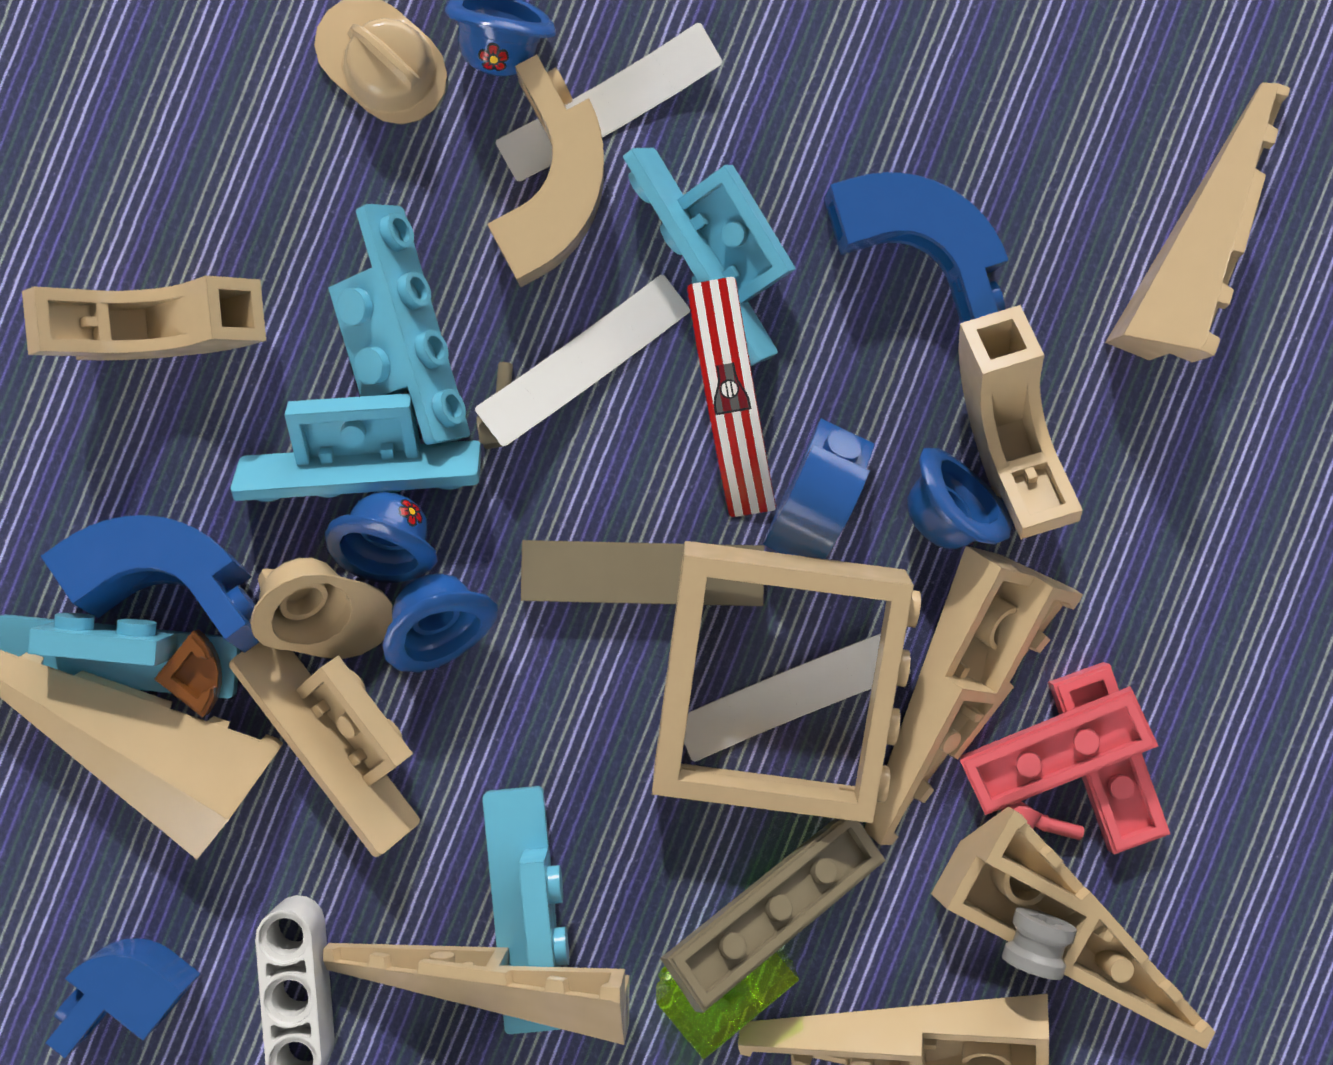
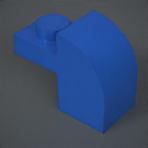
[763,418,875,559]
[46,938,201,1058]

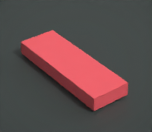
[1048,662,1170,854]
[960,686,1158,815]

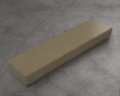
[521,540,765,606]
[660,818,886,1013]

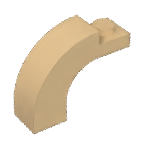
[487,54,604,287]
[22,276,266,360]
[958,305,1083,539]

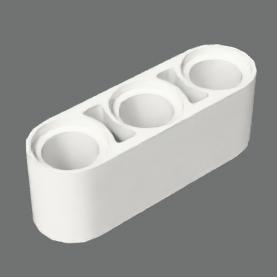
[255,895,335,1065]

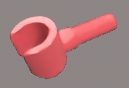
[1001,801,1084,840]

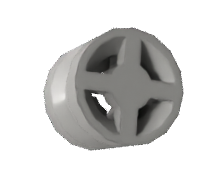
[1002,907,1077,980]

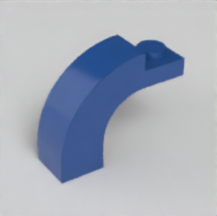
[824,172,1009,323]
[41,515,259,653]

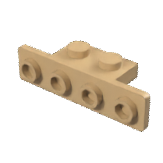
[229,642,420,857]

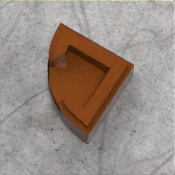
[154,629,222,718]

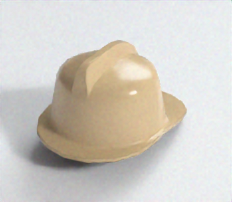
[314,0,447,125]
[250,558,393,659]

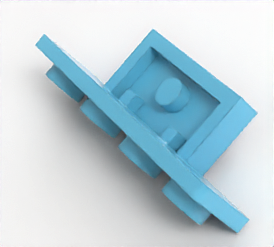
[623,148,796,366]
[328,204,470,445]
[230,393,482,502]
[0,613,240,699]
[483,786,569,1034]

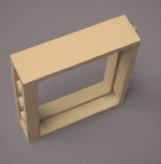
[652,541,921,823]

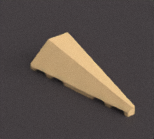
[1105,83,1290,363]
[864,546,1083,845]
[0,650,283,860]
[931,806,1215,1049]
[323,943,630,1045]
[738,994,1049,1065]

